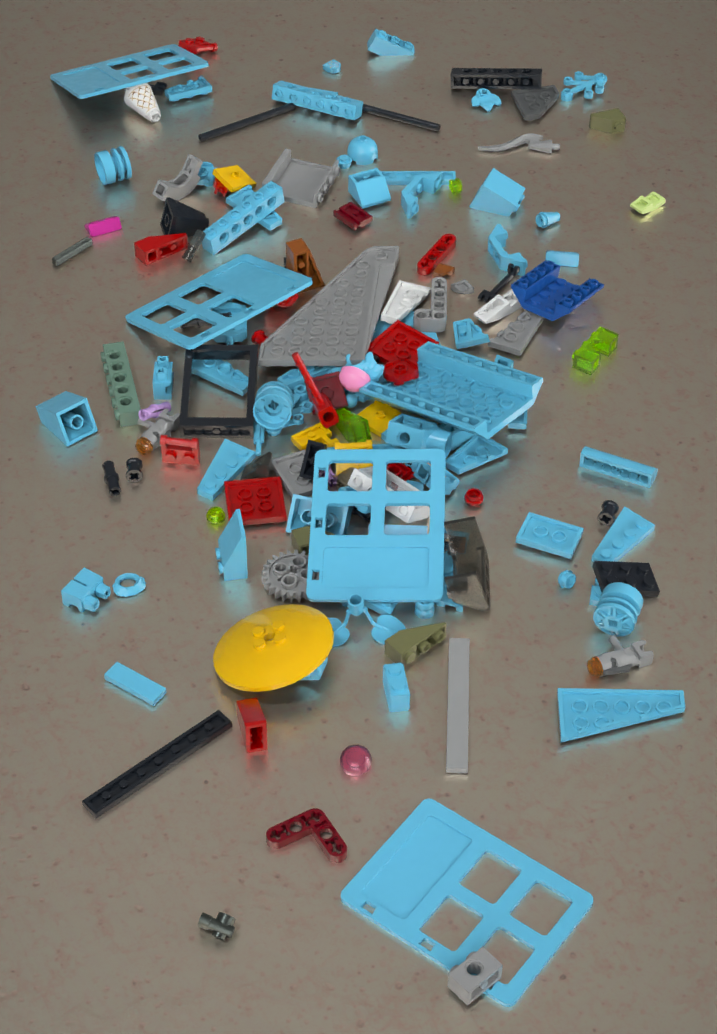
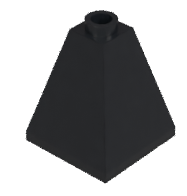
[160,197,209,238]

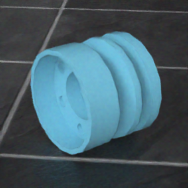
[94,146,132,185]
[253,381,294,429]
[593,582,644,637]

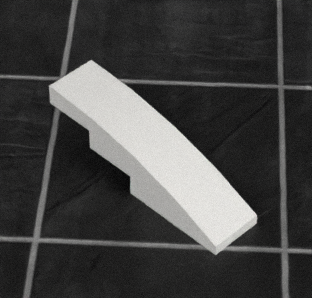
[473,289,522,324]

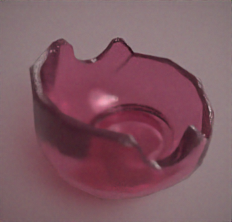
[340,744,372,777]

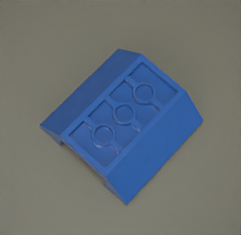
[511,260,604,321]

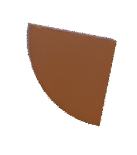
[433,263,455,278]

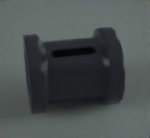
[126,458,143,482]
[597,500,619,526]

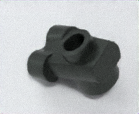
[198,912,236,940]

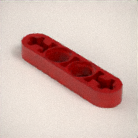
[417,234,456,276]

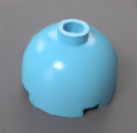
[347,135,378,165]

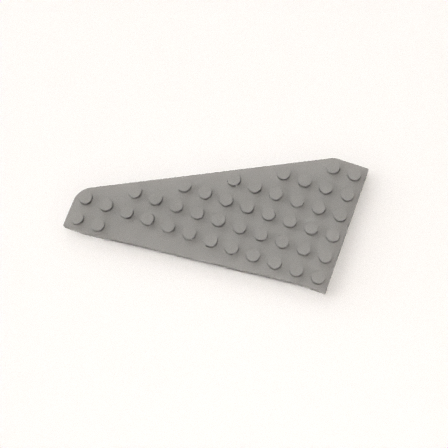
[257,246,399,367]

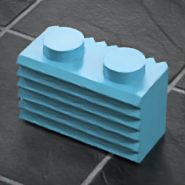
[383,663,410,713]

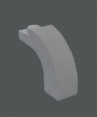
[152,154,203,201]

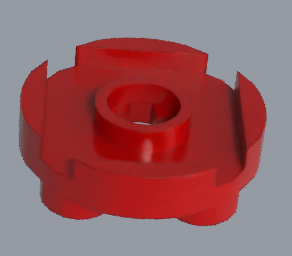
[383,359,419,386]

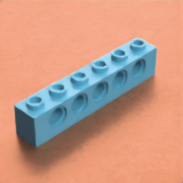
[272,81,363,121]
[200,181,285,255]

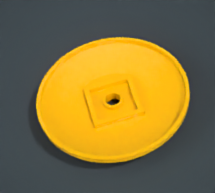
[213,604,334,692]

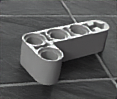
[413,277,447,333]

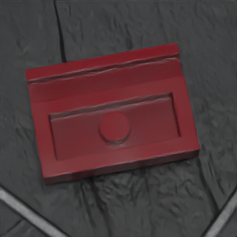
[333,202,373,231]

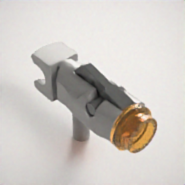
[135,409,180,455]
[587,635,654,677]

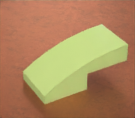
[630,191,665,214]

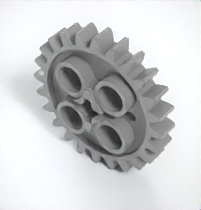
[262,549,319,603]

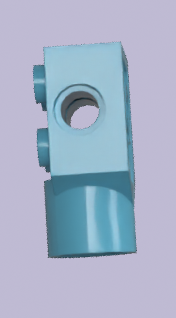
[385,413,454,457]

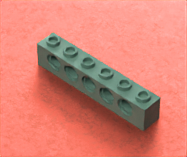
[100,341,141,427]

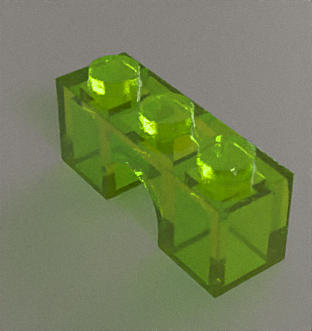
[572,326,619,376]

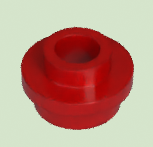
[464,488,483,506]

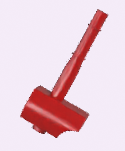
[292,352,339,429]

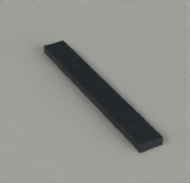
[82,710,232,819]

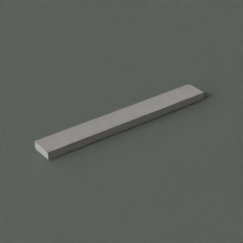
[446,638,470,774]

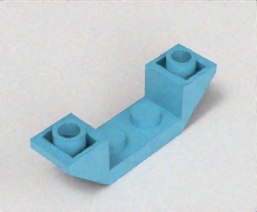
[401,172,443,219]
[487,224,528,276]

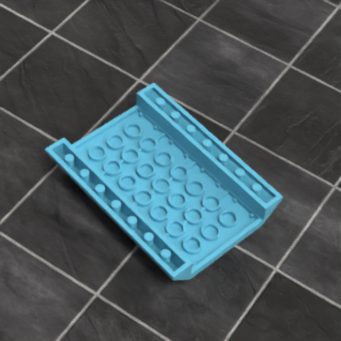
[359,341,543,439]

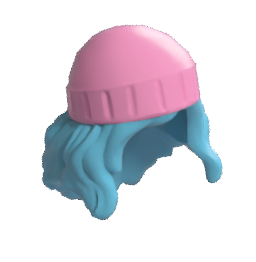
[339,352,384,393]

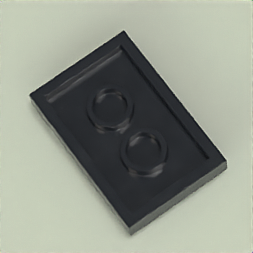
[592,561,660,597]

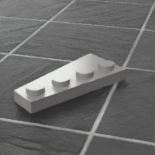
[488,310,545,356]

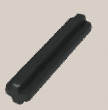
[52,237,93,266]

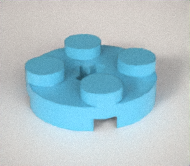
[197,162,217,187]

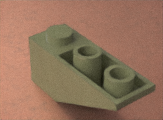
[384,622,447,666]

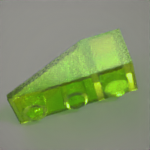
[335,408,371,443]

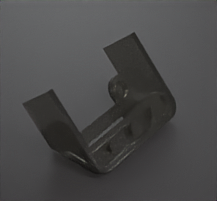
[444,516,490,611]

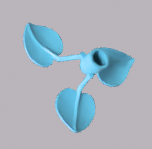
[328,593,406,647]

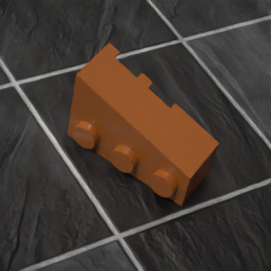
[286,238,325,294]

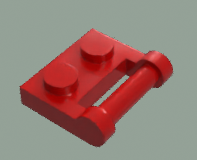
[178,37,218,54]
[160,435,200,466]

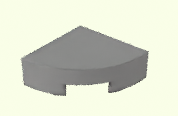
[451,279,474,294]

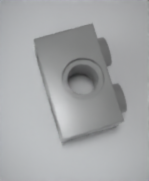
[447,947,503,1005]

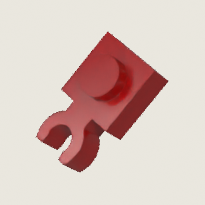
[213,177,229,197]

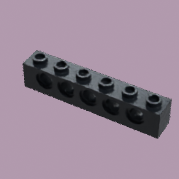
[451,68,542,89]

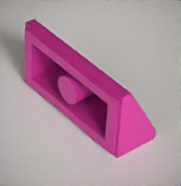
[84,216,122,237]

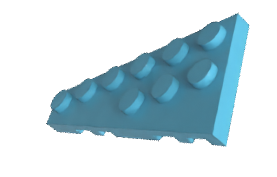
[557,688,685,743]

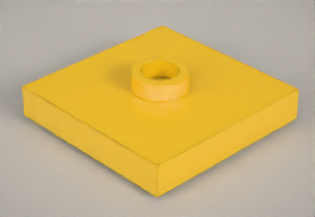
[212,165,257,192]
[354,401,401,437]

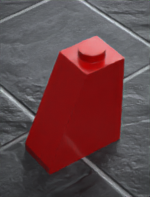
[236,697,268,753]

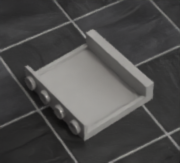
[262,148,340,208]

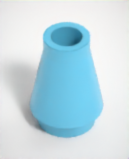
[535,212,560,228]

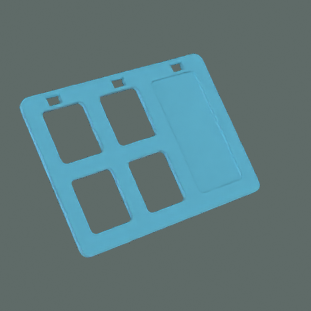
[50,44,209,99]
[125,254,313,350]
[306,449,446,602]
[341,799,593,1007]

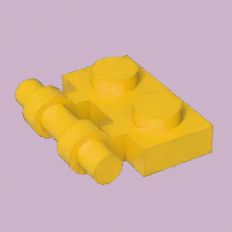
[291,422,339,451]

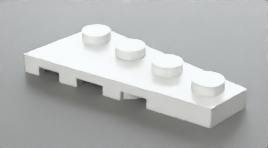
[380,280,431,324]

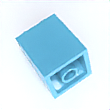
[469,168,526,217]
[35,391,98,447]

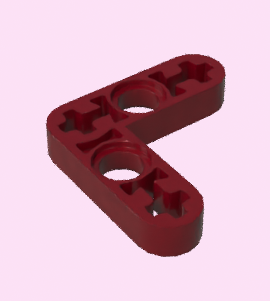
[266,808,347,863]

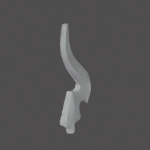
[478,133,560,154]

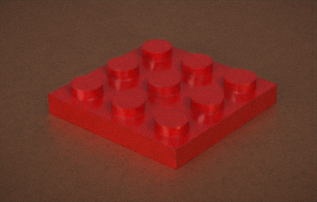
[368,320,439,364]
[224,476,287,525]

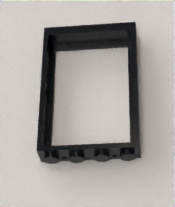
[179,345,258,438]

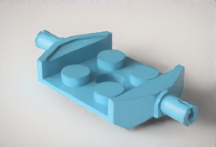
[212,299,247,345]

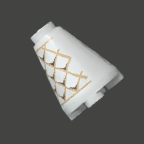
[124,83,161,122]

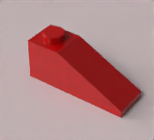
[134,233,188,266]

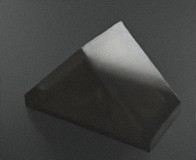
[240,451,273,480]

